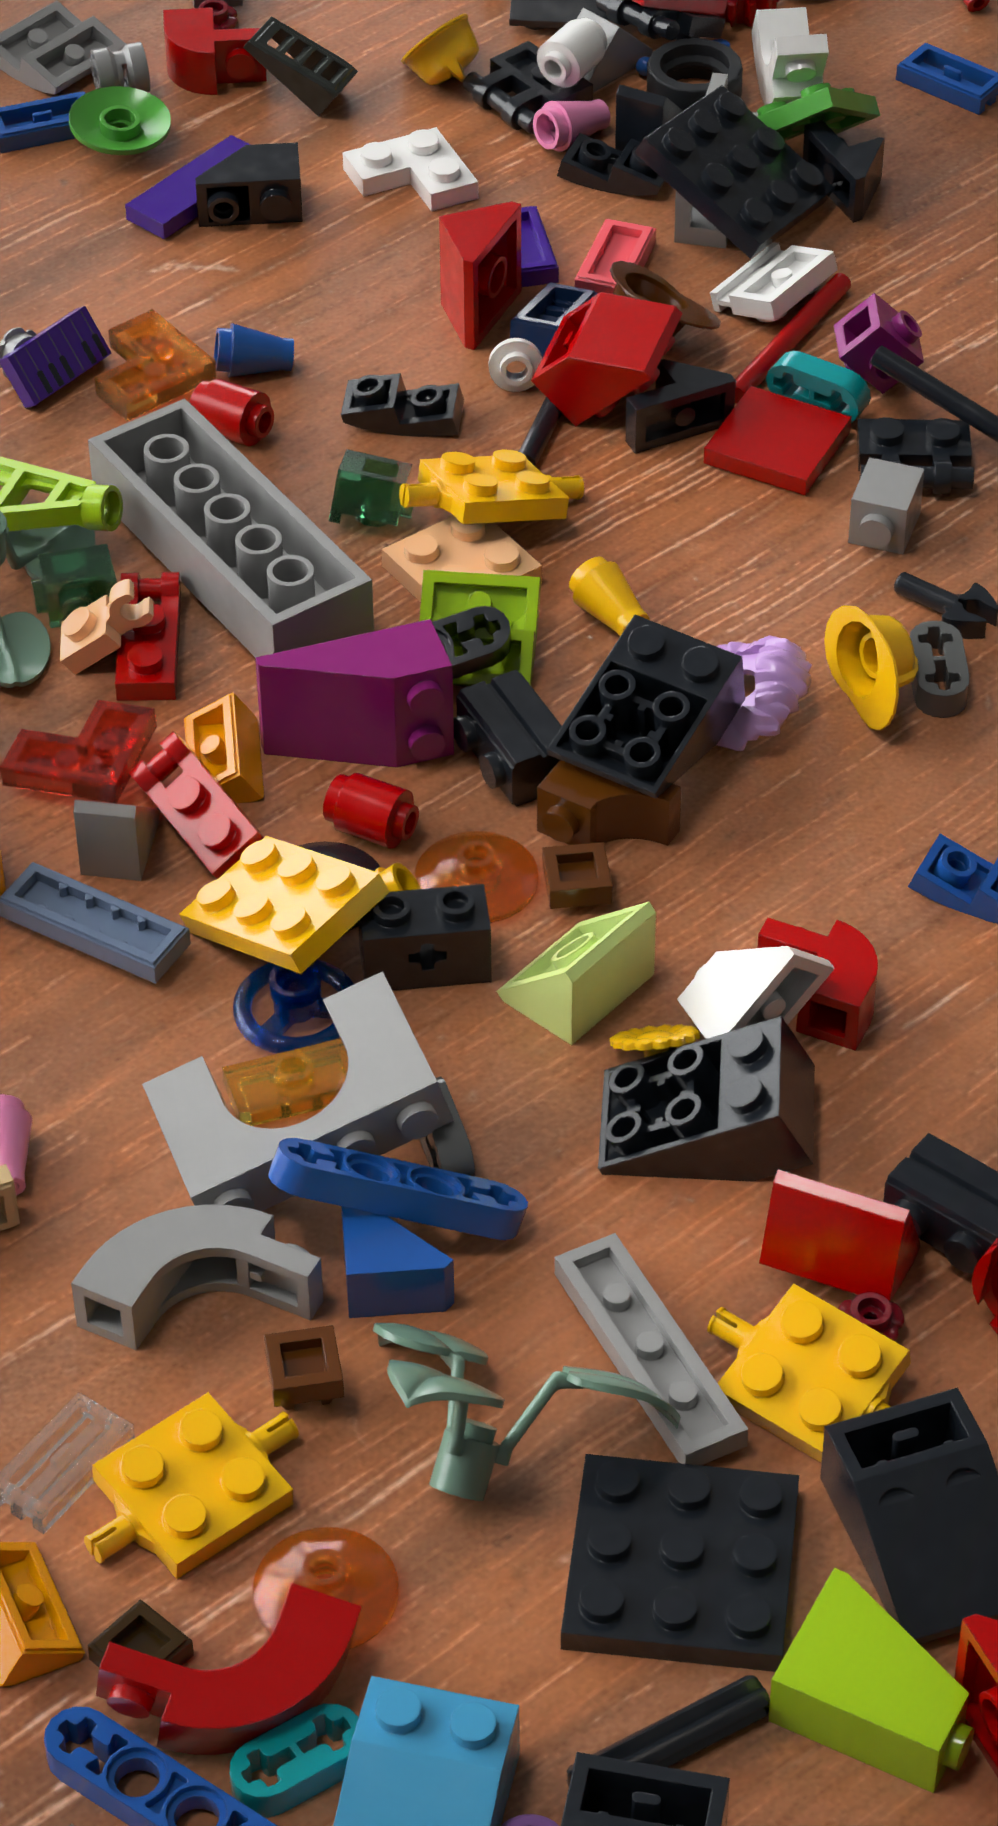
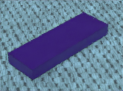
[125,135,251,239]

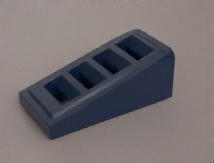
[510,282,598,358]

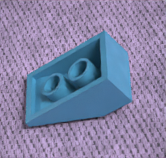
[333,1676,520,1826]

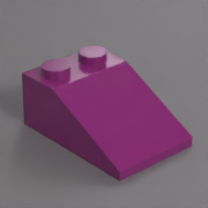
[255,619,454,767]

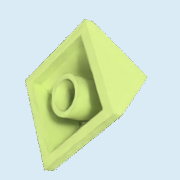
[496,902,656,1045]

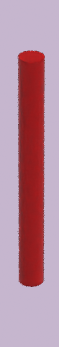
[735,273,851,404]

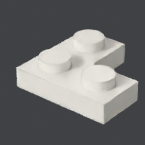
[343,127,478,212]

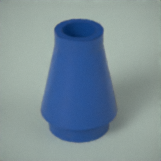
[214,323,294,378]

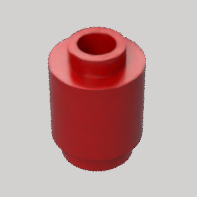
[189,379,274,446]
[323,773,419,849]

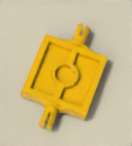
[399,449,584,524]
[707,1283,911,1463]
[84,1392,299,1579]

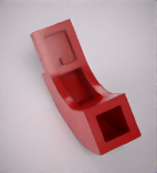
[96,1582,362,1755]

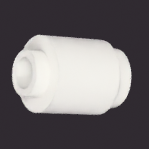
[537,18,607,88]

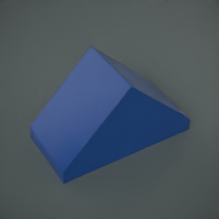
[341,1206,455,1318]

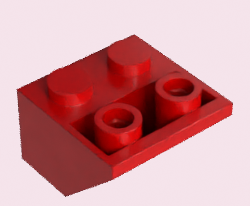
[531,292,683,427]

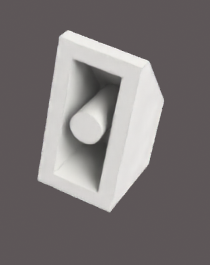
[677,946,835,1039]

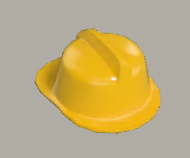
[401,13,479,85]
[824,605,918,730]

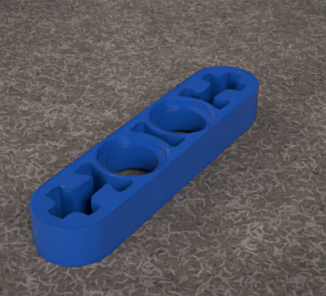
[268,1138,528,1240]
[44,1707,277,1826]

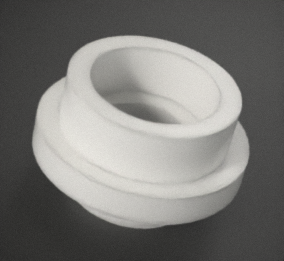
[488,338,542,392]

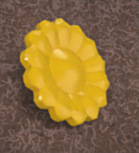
[610,1024,700,1058]

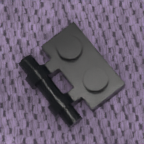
[596,0,726,41]
[463,41,593,134]
[857,417,974,494]

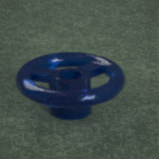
[232,959,354,1056]

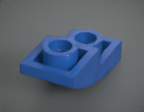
[908,833,998,924]

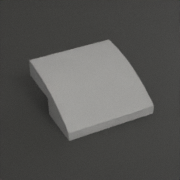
[0,0,126,95]

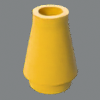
[569,556,650,636]

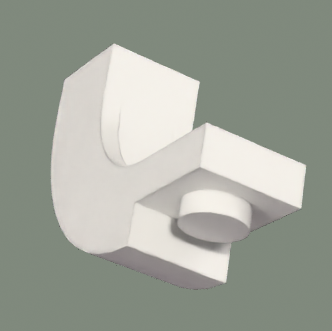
[751,7,829,105]

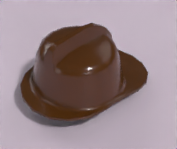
[610,261,721,337]

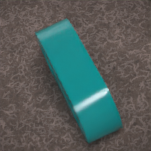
[766,350,871,423]
[229,1704,359,1818]

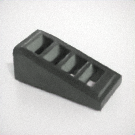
[243,16,358,116]

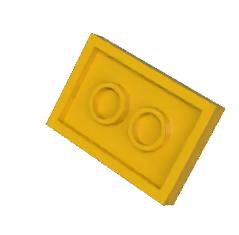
[179,836,389,974]

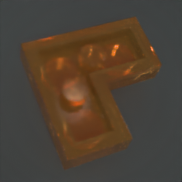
[94,309,217,421]

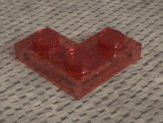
[0,700,157,804]

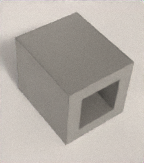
[848,457,924,555]

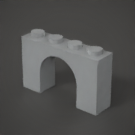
[142,971,454,1211]

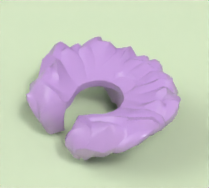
[717,635,812,751]

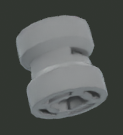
[90,42,150,92]

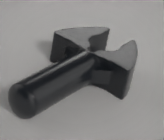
[894,572,998,639]

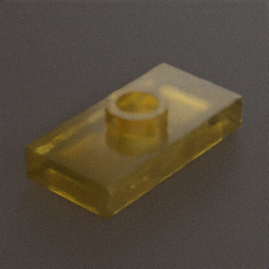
[222,1038,348,1126]

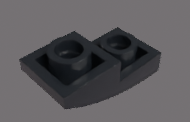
[557,133,666,196]
[341,373,464,437]

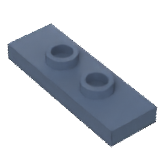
[0,862,191,984]

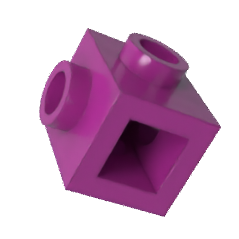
[834,293,924,394]

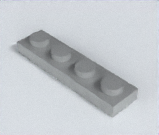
[554,1233,748,1465]

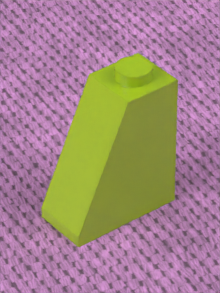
[768,1568,975,1793]

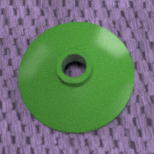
[69,86,171,155]

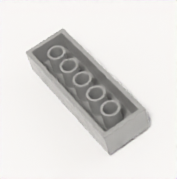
[88,398,374,657]

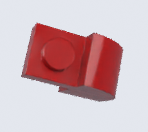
[163,8,267,95]
[757,918,878,1051]

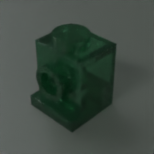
[329,449,415,527]
[31,544,117,628]

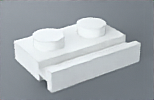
[710,242,838,322]

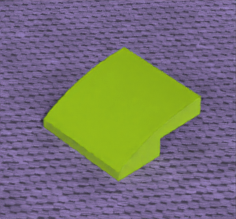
[419,570,541,686]

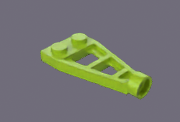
[0,456,123,532]

